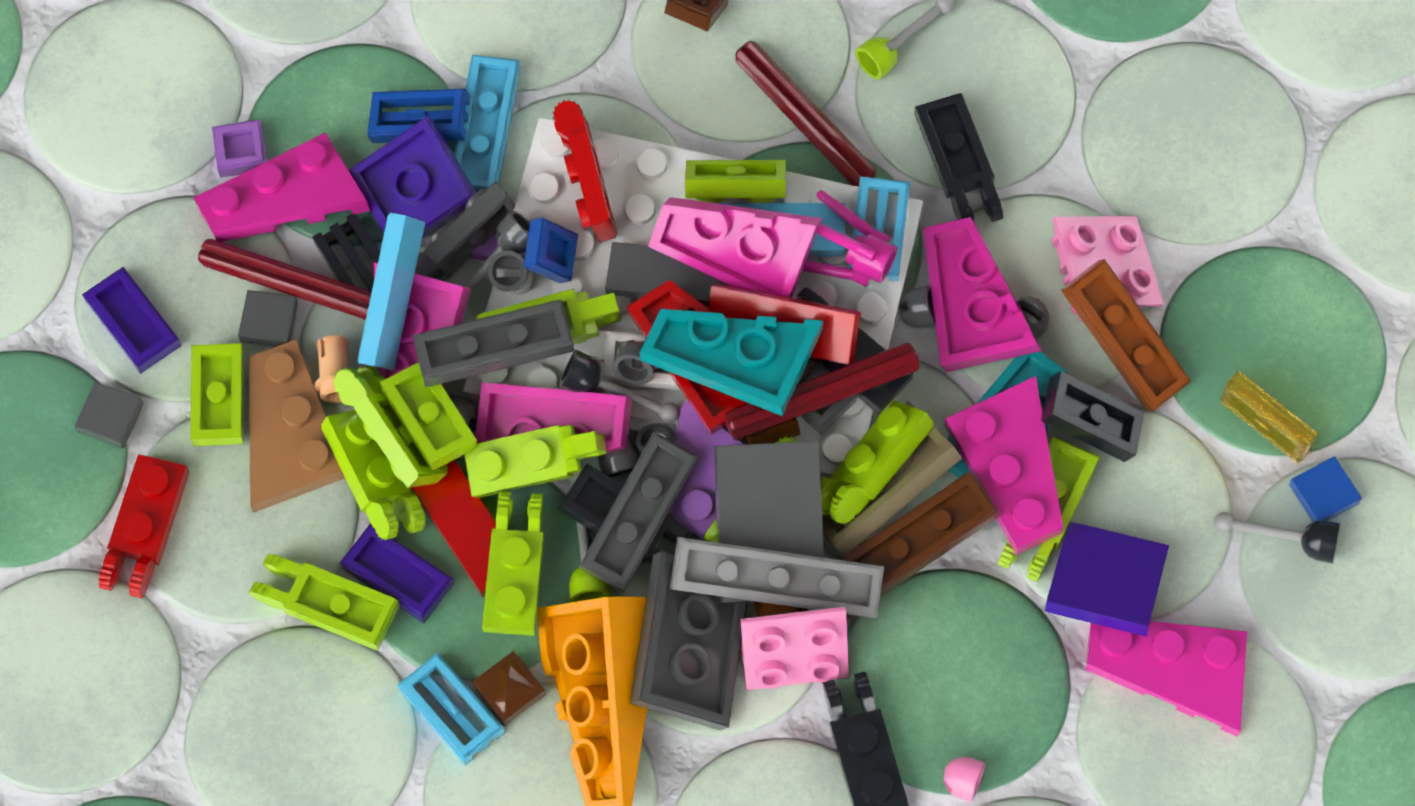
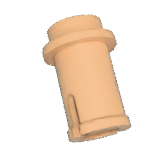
[315,335,349,403]

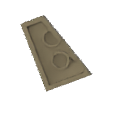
[822,401,962,557]

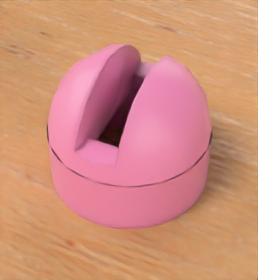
[943,756,985,802]

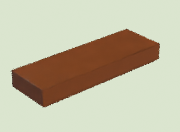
[1061,259,1191,412]

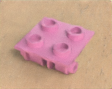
[1051,216,1164,321]
[740,607,849,690]

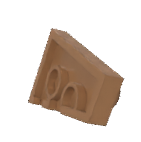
[249,339,345,513]

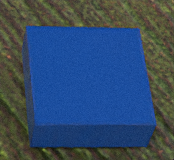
[523,217,578,283]
[1289,456,1362,522]

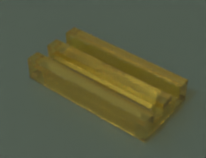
[1221,370,1318,464]

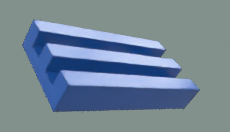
[367,89,470,143]

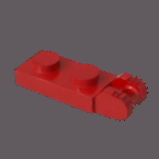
[552,99,618,243]
[98,454,189,598]

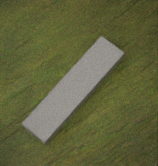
[670,537,884,618]

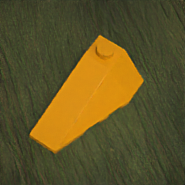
[537,597,647,806]

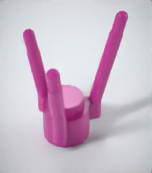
[803,190,898,287]

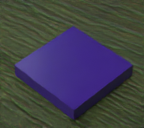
[348,116,477,239]
[1045,521,1169,637]

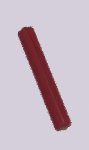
[735,41,876,187]
[198,239,372,320]
[724,343,920,440]

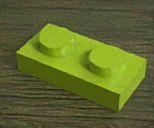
[685,160,786,203]
[190,343,244,447]
[381,362,477,471]

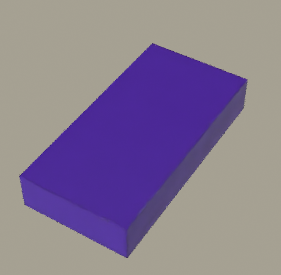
[82,267,182,374]
[340,523,454,624]

